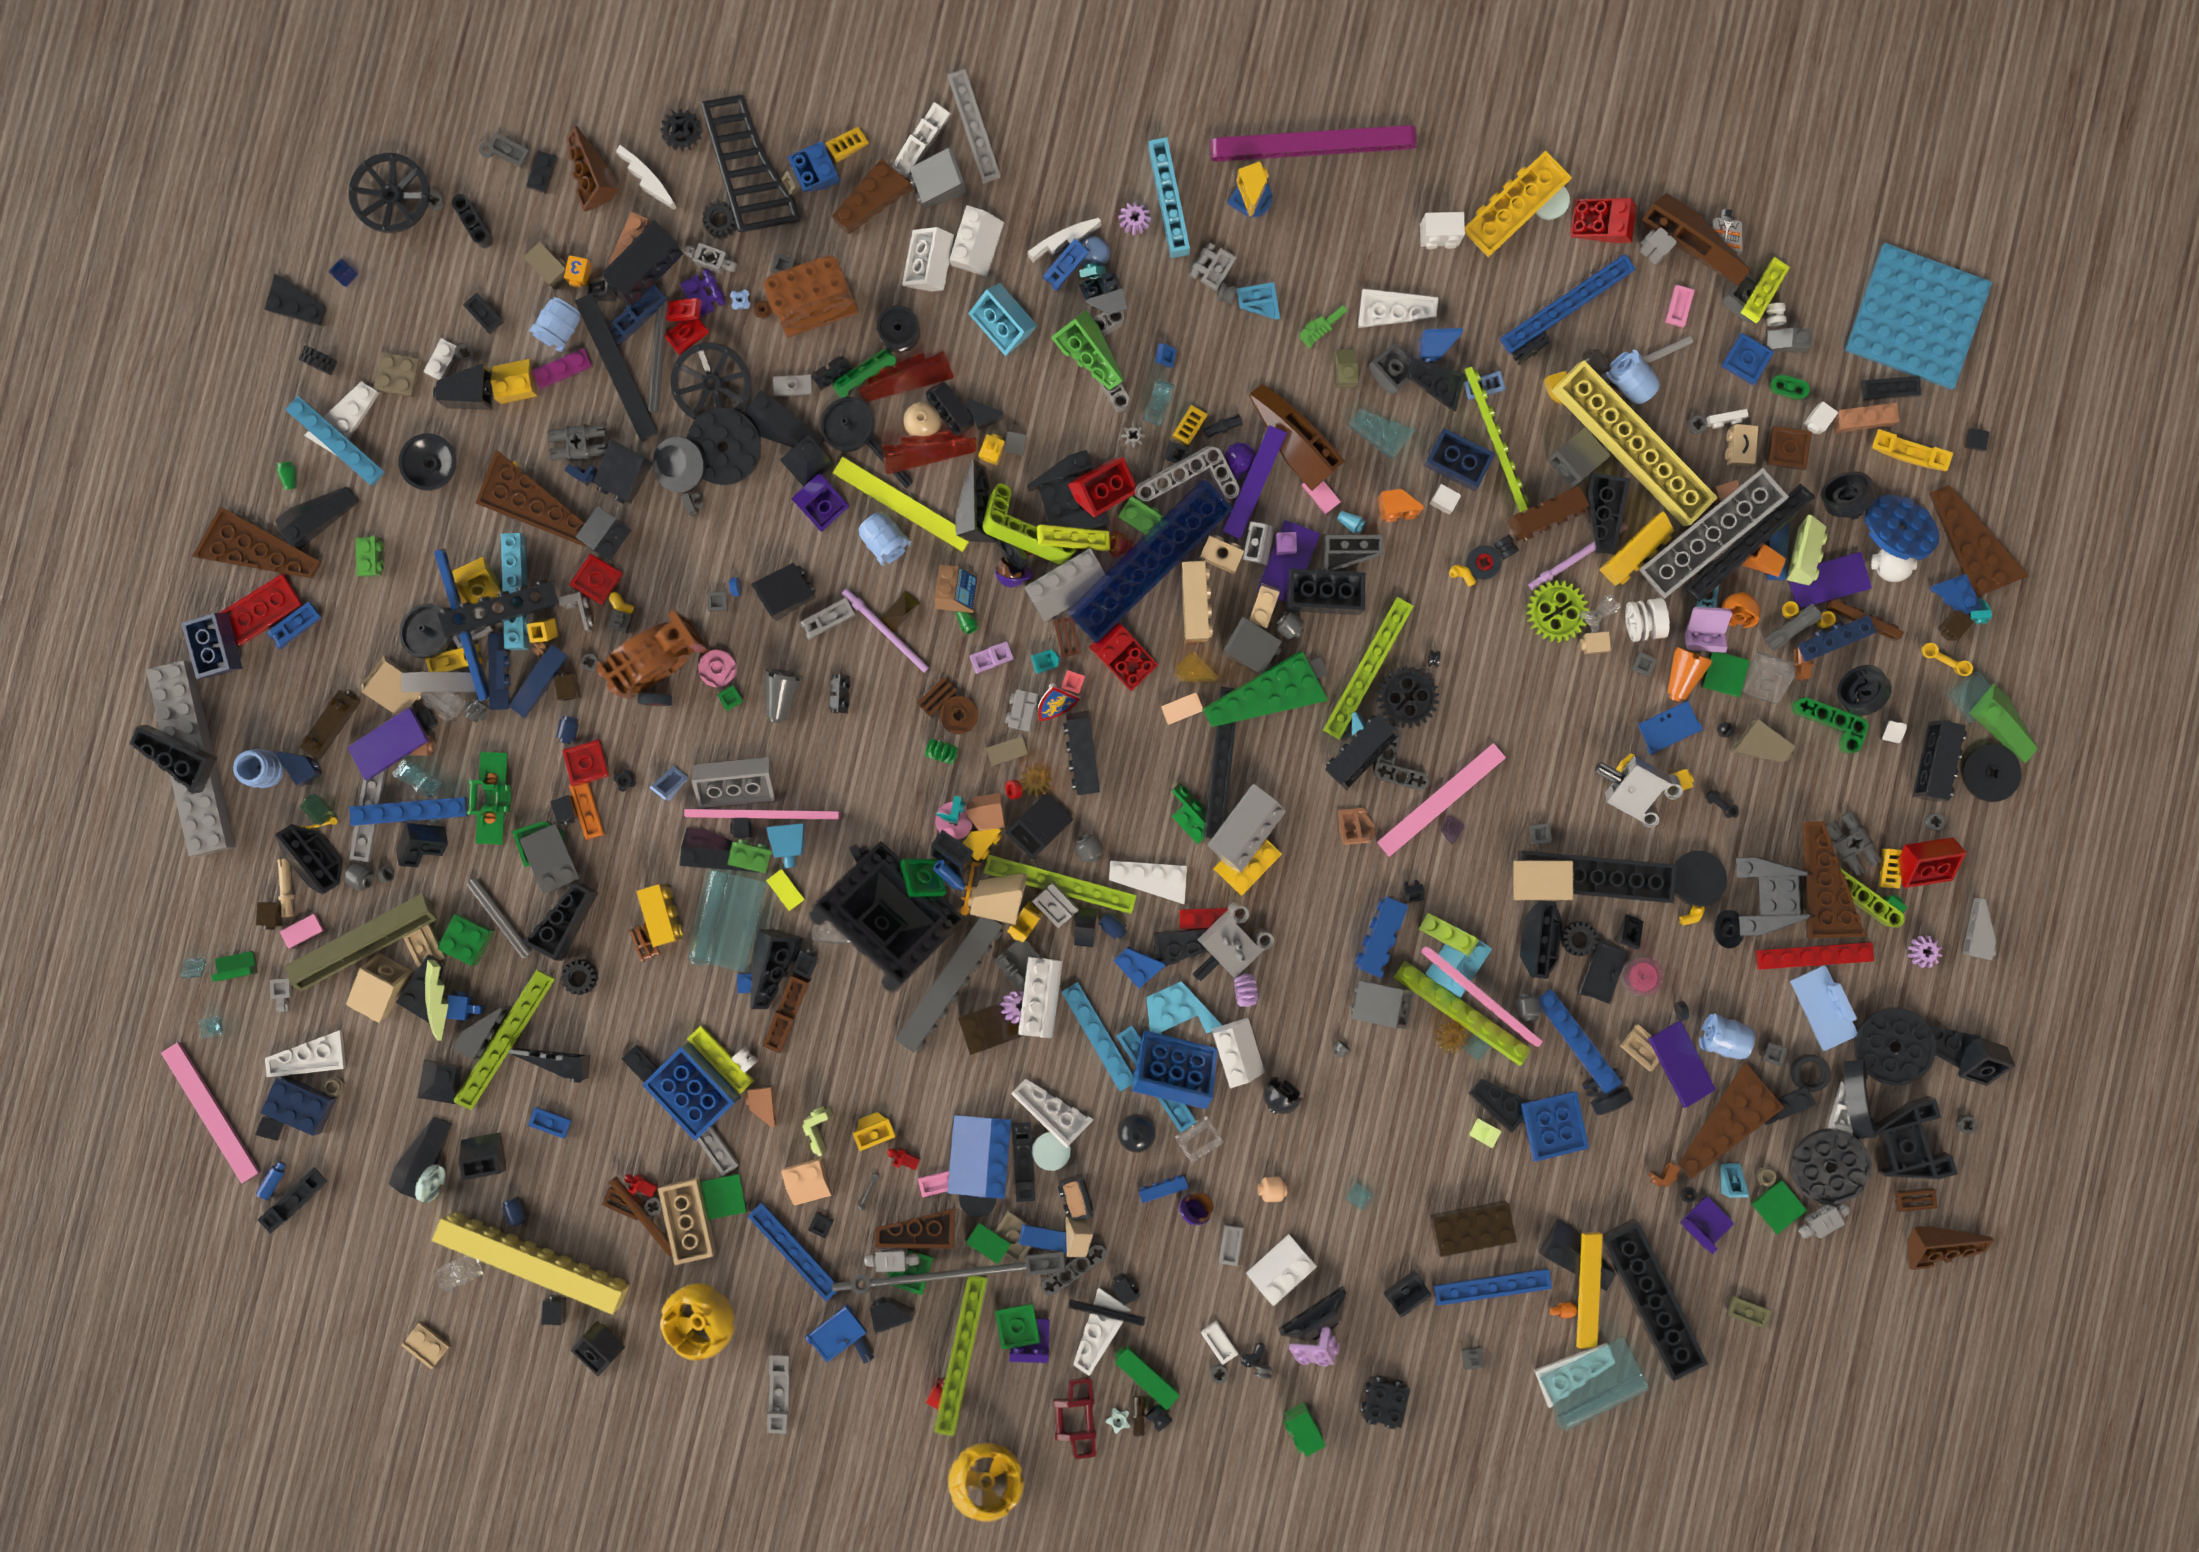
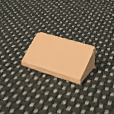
[1161,692,1203,725]

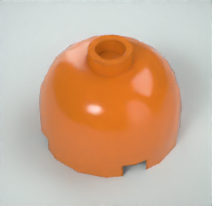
[1721,592,1760,628]

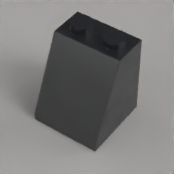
[433,364,493,410]
[593,439,653,504]
[751,563,816,621]

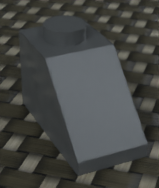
[1766,328,1812,353]

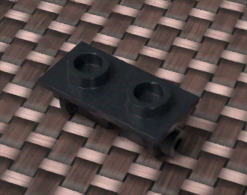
[811,355,852,390]
[829,674,851,714]

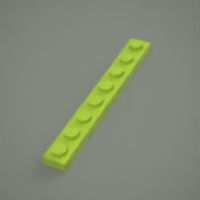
[1465,367,1530,513]
[1322,597,1414,740]
[984,855,1137,914]
[1393,960,1531,1066]
[454,969,555,1110]
[934,1276,988,1437]

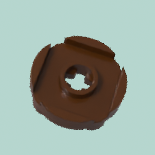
[940,696,978,735]

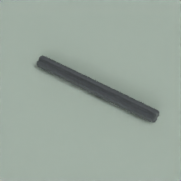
[648,301,668,413]

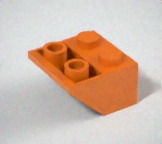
[1378,489,1424,523]

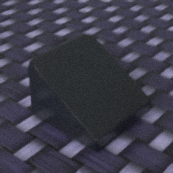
[255,1116,284,1141]

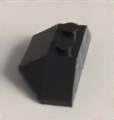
[275,824,343,895]
[1520,900,1562,979]
[1278,1286,1347,1341]

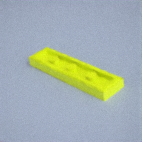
[1741,257,1790,323]
[1037,524,1110,551]
[687,1025,755,1095]

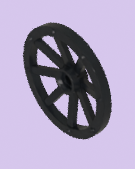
[348,153,430,233]
[670,342,752,420]

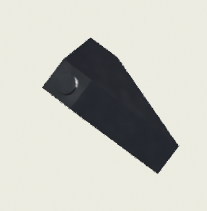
[956,459,998,543]
[1588,472,1630,555]
[275,487,359,550]
[679,828,760,873]
[389,1117,452,1200]
[1538,1219,1616,1291]

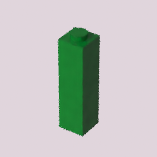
[1114,1344,1180,1410]

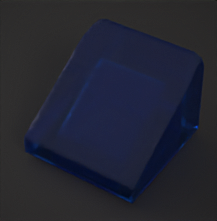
[328,258,358,287]

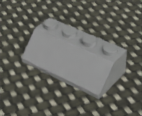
[1024,548,1110,622]
[691,757,775,808]
[1208,784,1286,872]

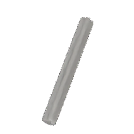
[467,878,531,958]

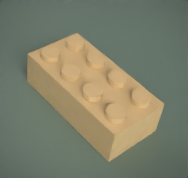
[1181,561,1213,643]
[658,1177,717,1265]

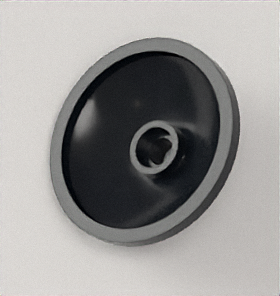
[398,433,457,491]

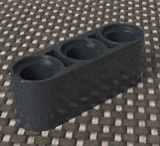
[452,194,493,248]
[926,382,974,436]

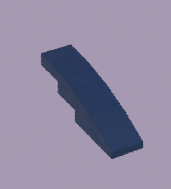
[609,284,667,347]
[509,644,569,719]

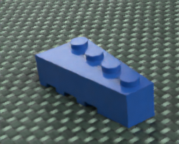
[1355,897,1408,978]

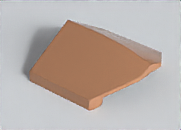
[966,793,1005,831]
[1338,808,1376,845]

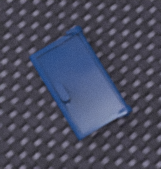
[1638,700,1703,755]
[805,1304,867,1362]

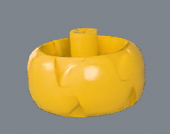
[660,1283,735,1361]
[948,1443,1024,1522]

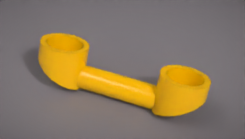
[1782,601,1836,628]
[1921,643,1973,676]

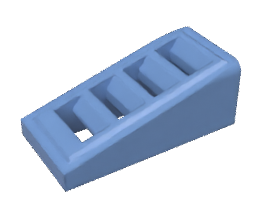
[1464,371,1506,400]

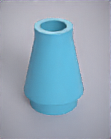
[1337,510,1367,535]

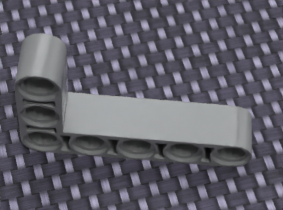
[1093,310,1129,412]
[1135,446,1239,501]

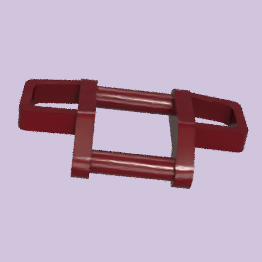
[1053,1377,1096,1459]

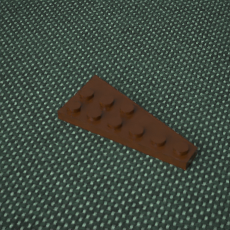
[192,507,322,579]
[1802,821,1867,938]

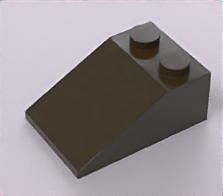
[958,1001,1025,1055]

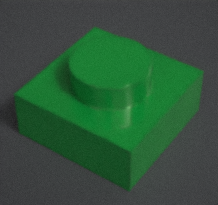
[717,685,744,712]
[1883,895,1908,913]

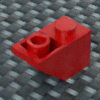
[925,1378,945,1410]

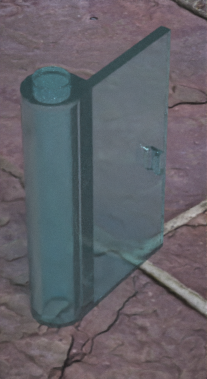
[688,869,766,973]
[1539,1337,1649,1431]

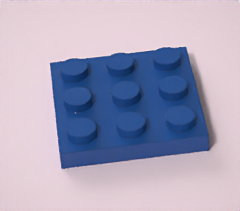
[1521,1091,1589,1162]

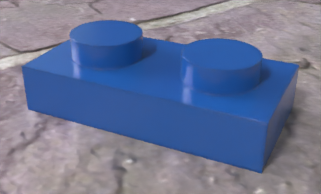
[528,1107,572,1139]

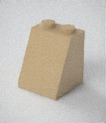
[361,655,425,715]
[968,873,1028,925]
[346,953,413,1023]

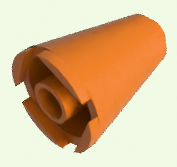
[1667,646,1713,702]

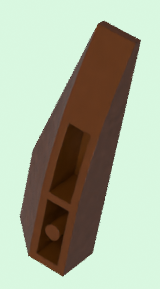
[1642,193,1750,286]
[1248,383,1345,491]

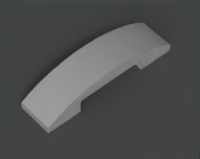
[401,672,477,693]
[767,1354,790,1434]

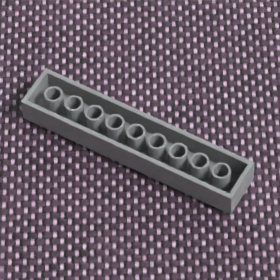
[146,660,235,856]

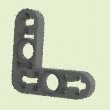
[1374,726,1429,790]

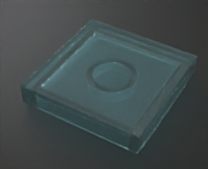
[1946,670,1991,724]

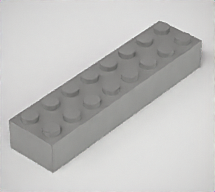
[1639,468,1789,599]

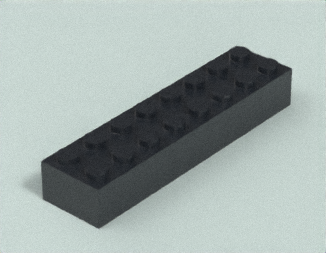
[1517,850,1677,903]
[1602,1219,1708,1382]

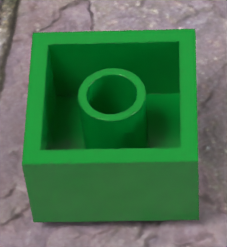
[437,914,495,966]
[1283,1402,1326,1457]

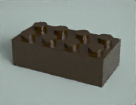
[1429,1200,1517,1257]

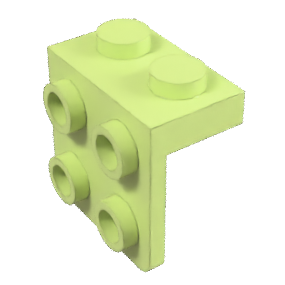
[803,1106,833,1157]

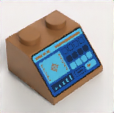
[935,564,978,613]

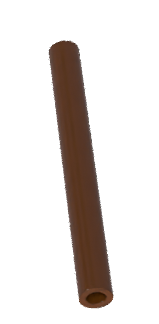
[609,1176,672,1257]

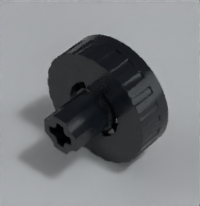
[1821,471,1876,520]
[1837,665,1892,716]

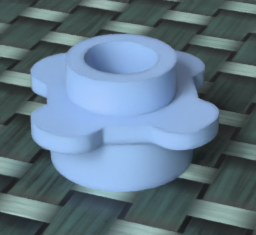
[730,290,750,310]

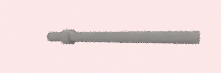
[1600,336,1693,384]

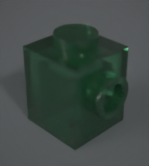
[300,794,336,826]

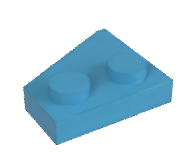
[1236,282,1280,320]

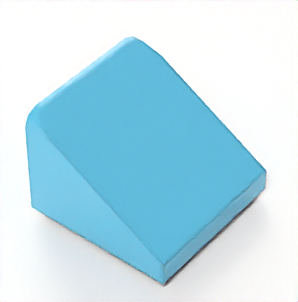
[1352,712,1367,736]

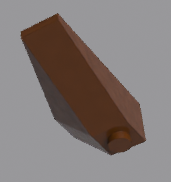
[1907,1226,1994,1270]

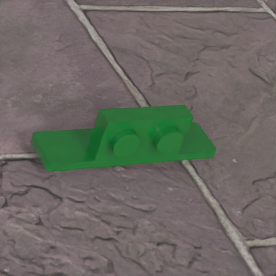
[1171,783,1206,845]

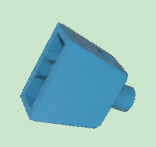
[767,824,806,868]

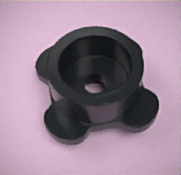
[614,769,636,792]

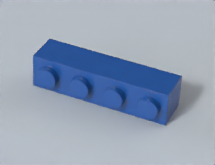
[1138,1174,1188,1204]

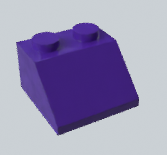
[791,473,849,532]

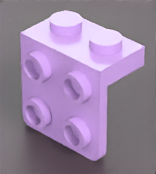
[1685,607,1732,653]
[1289,1327,1340,1366]

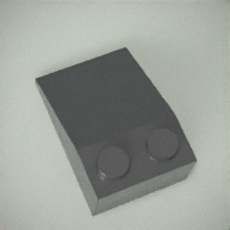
[520,823,580,894]

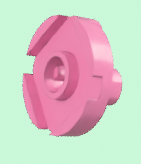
[935,802,973,840]

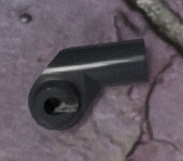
[1240,1342,1265,1368]

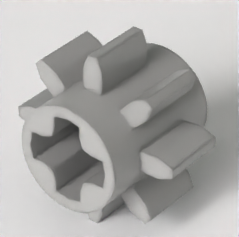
[1121,424,1145,449]

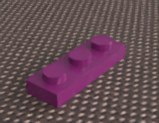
[532,348,593,389]

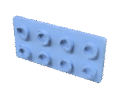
[1790,965,1857,1051]

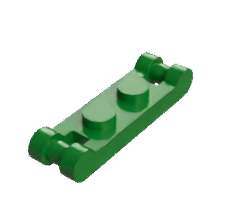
[832,348,896,398]

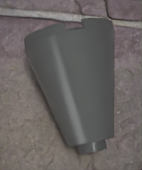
[764,669,803,723]

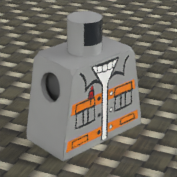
[1710,209,1742,256]

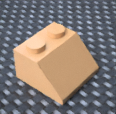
[782,1158,832,1206]

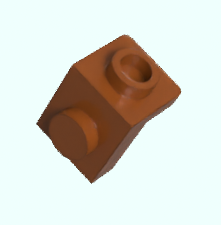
[1648,1162,1680,1188]

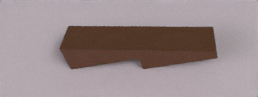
[763,972,812,1053]

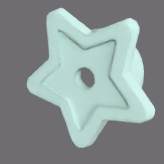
[1106,1408,1130,1433]

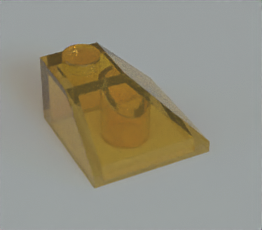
[1174,650,1219,683]

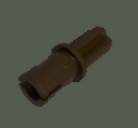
[1131,1396,1146,1437]

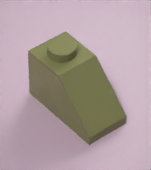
[1335,349,1358,388]

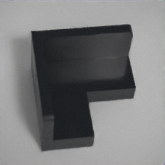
[396,823,448,868]

